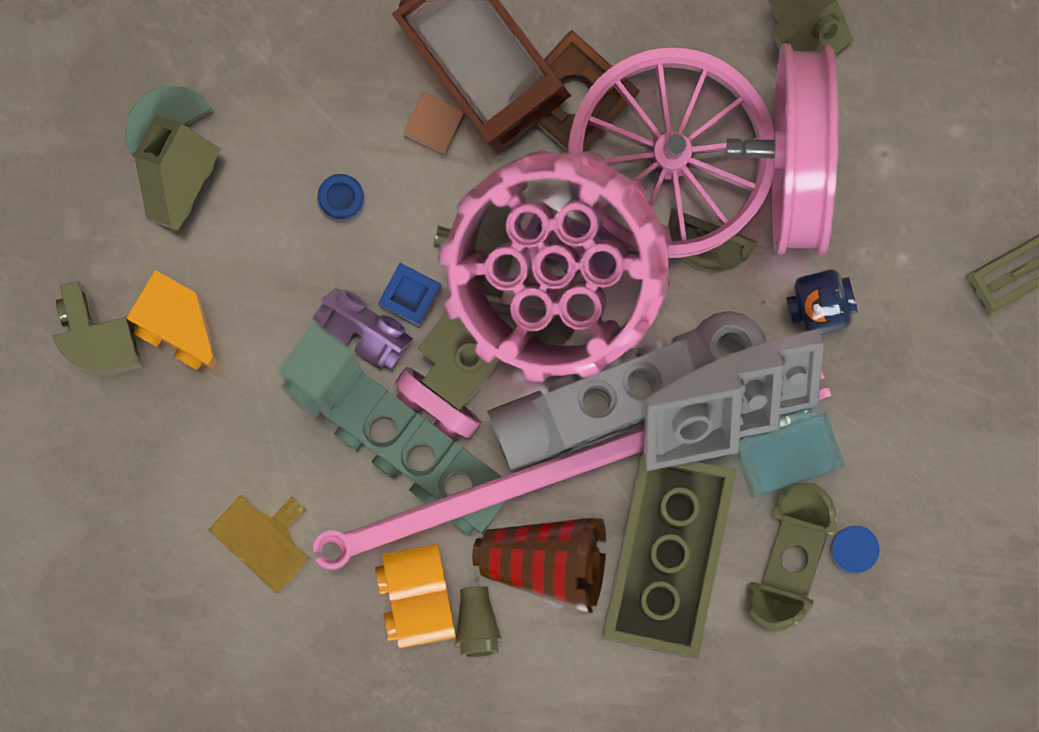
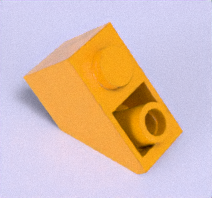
[126,270,218,371]

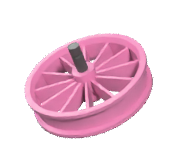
[726,43,838,256]
[567,48,775,259]

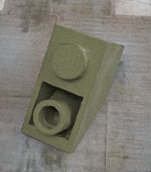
[134,115,221,231]

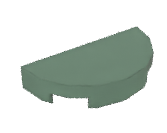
[125,86,213,157]

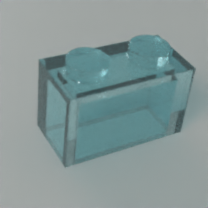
[736,409,845,499]

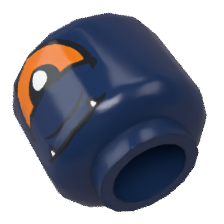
[786,269,858,334]

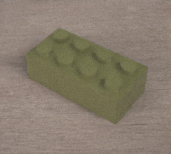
[602,450,737,658]

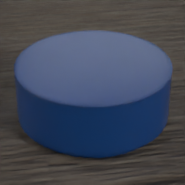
[317,174,364,222]
[831,526,880,573]

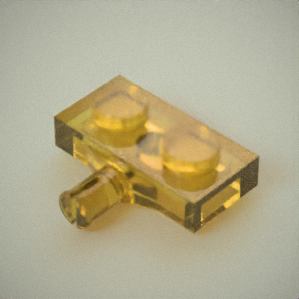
[208,495,311,594]

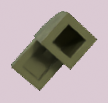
[52,281,143,375]

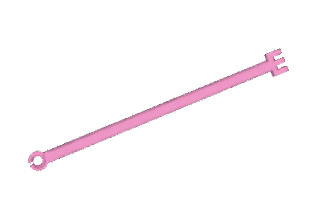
[312,370,832,570]

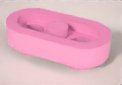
[394,367,481,440]

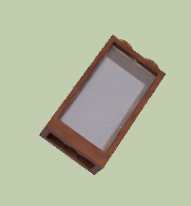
[392,0,571,153]

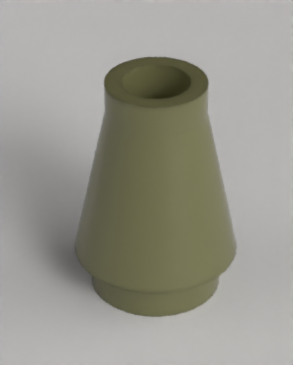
[455,586,502,658]

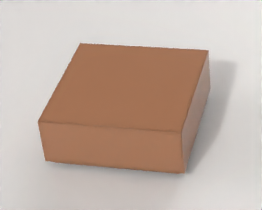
[403,91,465,155]

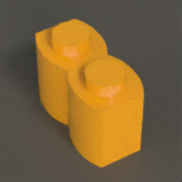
[375,543,456,649]

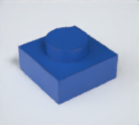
[378,263,442,327]

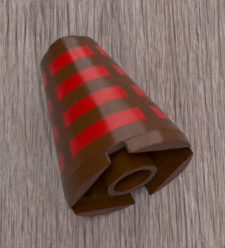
[472,517,606,613]

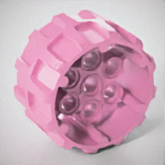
[438,149,672,383]

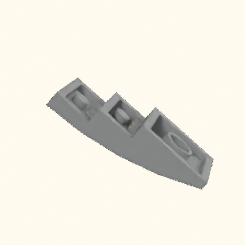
[644,329,824,471]

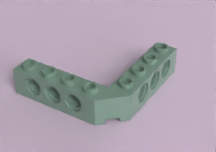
[277,322,508,536]

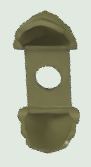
[746,483,837,631]

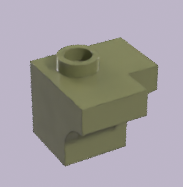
[768,0,853,55]
[418,312,502,411]

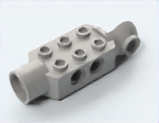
[487,311,766,472]

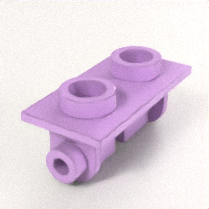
[313,288,413,370]

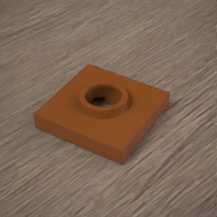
[509,29,640,152]

